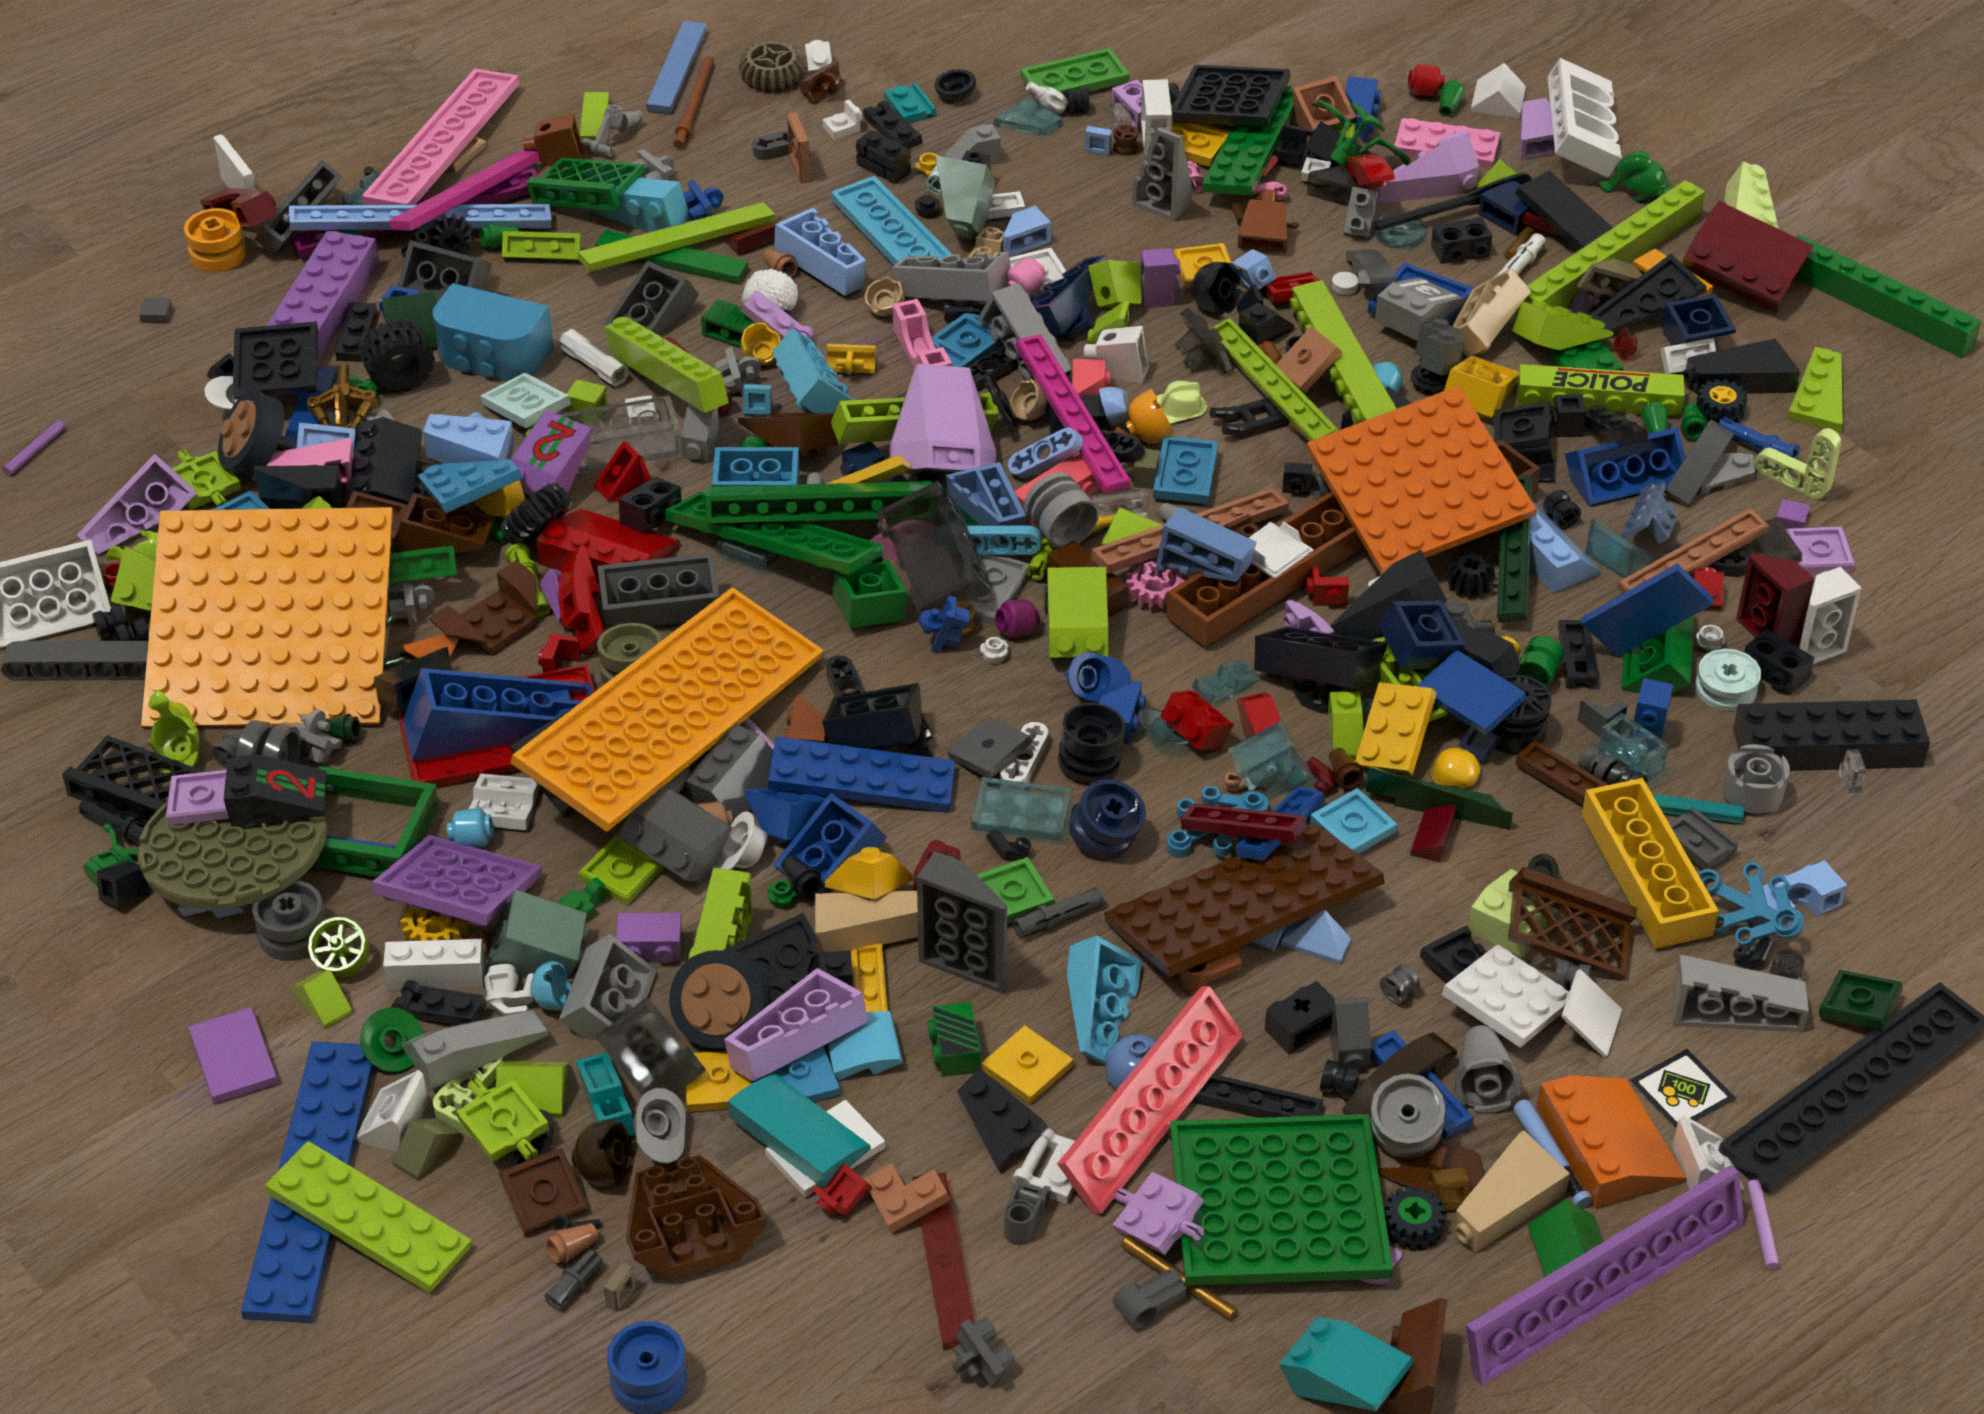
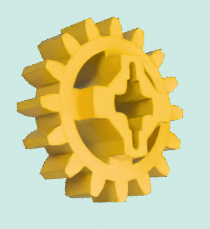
[400,904,470,941]

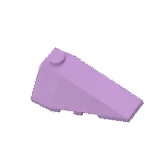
[1377,130,1480,203]
[76,454,197,555]

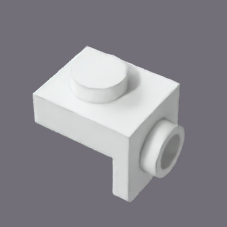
[804,40,832,75]

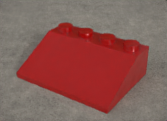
[536,508,680,584]

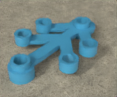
[1167,786,1268,858]
[1698,862,1804,948]

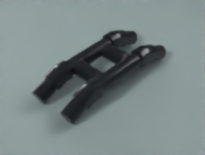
[1209,398,1290,437]

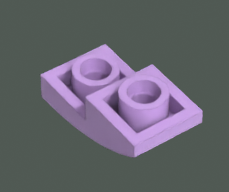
[1283,600,1334,634]

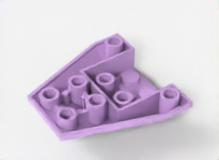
[890,364,996,474]

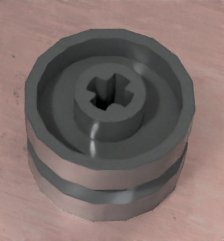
[236,720,301,764]
[252,880,326,961]

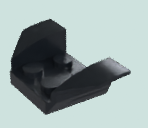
[1494,402,1556,482]

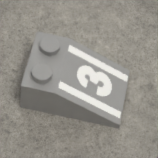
[1375,278,1464,341]

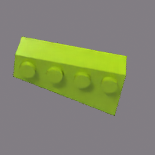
[110,546,156,613]
[688,867,753,960]

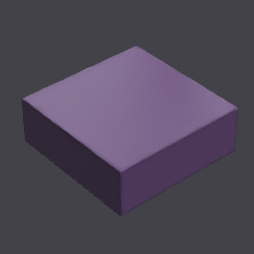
[1775,499,1810,528]

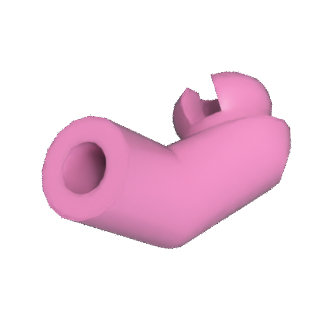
[1252,181,1288,201]

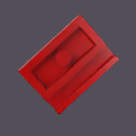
[1262,271,1320,304]

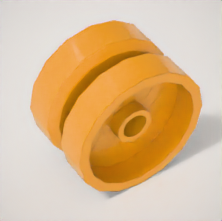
[184,208,247,272]

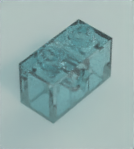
[1599,713,1669,782]

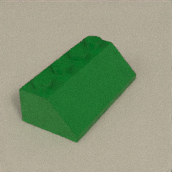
[1621,615,1694,694]

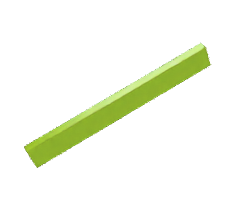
[578,202,775,272]
[1208,318,1339,441]

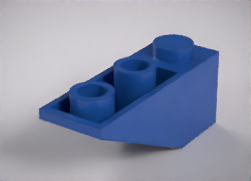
[1345,76,1381,143]

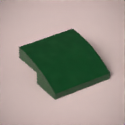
[382,292,438,350]

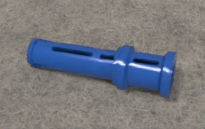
[1719,417,1800,460]

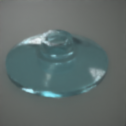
[1137,707,1189,744]

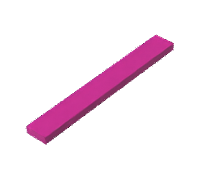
[389,151,540,231]
[1015,334,1131,495]

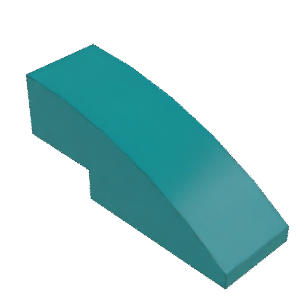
[576,1052,636,1136]

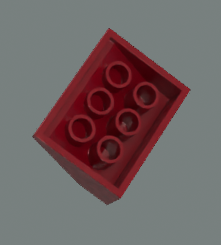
[1683,201,1814,313]

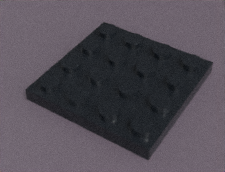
[1171,65,1291,128]

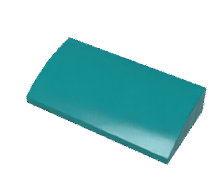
[728,1074,871,1189]

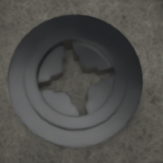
[1411,364,1449,395]

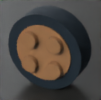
[218,390,292,477]
[669,950,771,1048]

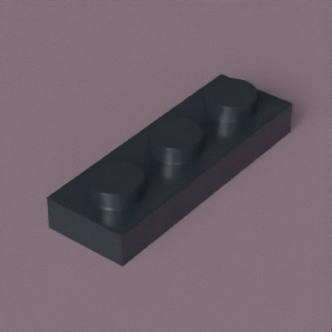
[335,302,378,362]

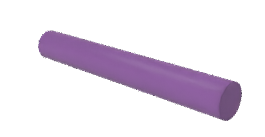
[3,420,66,476]

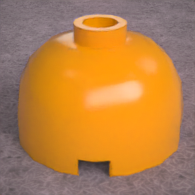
[1125,388,1175,445]

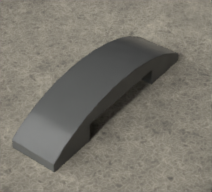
[1664,419,1734,507]

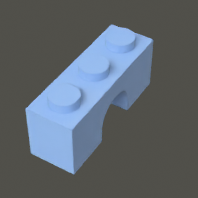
[1747,860,1847,937]

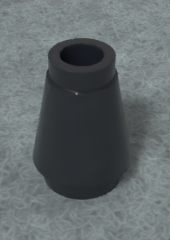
[781,855,822,897]

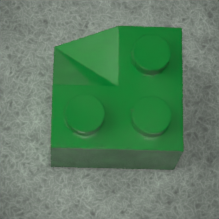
[832,560,907,628]

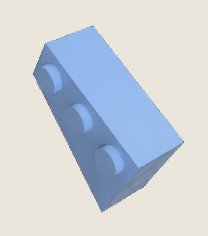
[423,414,515,463]

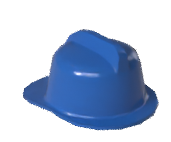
[1064,652,1131,703]

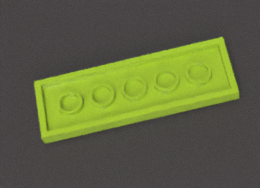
[265,1141,472,1294]

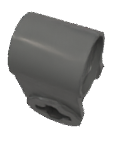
[1004,1178,1051,1245]

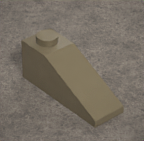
[1577,259,1643,297]

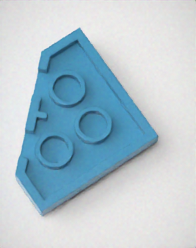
[418,459,522,514]

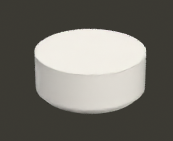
[1332,272,1358,295]

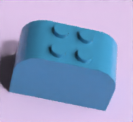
[433,283,554,382]

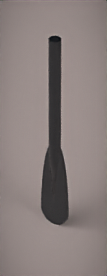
[1374,172,1532,232]

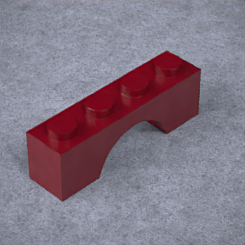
[200,188,278,227]

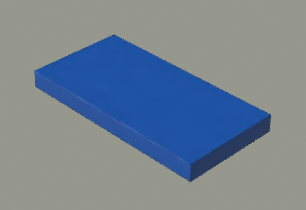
[1581,564,1713,657]

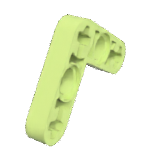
[1754,428,1841,499]
[433,1057,503,1138]

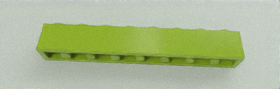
[604,317,729,413]

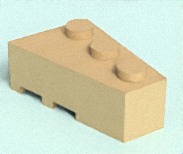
[1452,268,1531,358]

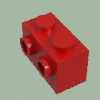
[1160,690,1234,750]

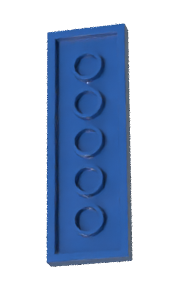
[768,736,955,813]

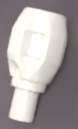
[1026,81,1068,114]

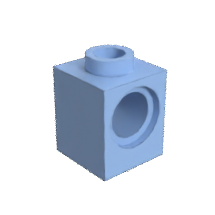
[1231,249,1277,289]

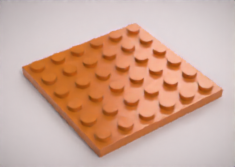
[1307,386,1537,575]

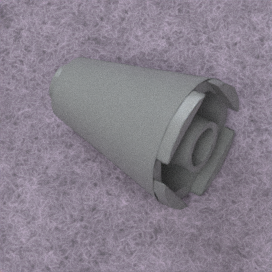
[1455,1025,1522,1113]

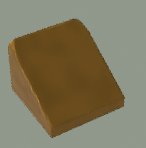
[1431,1167,1470,1211]

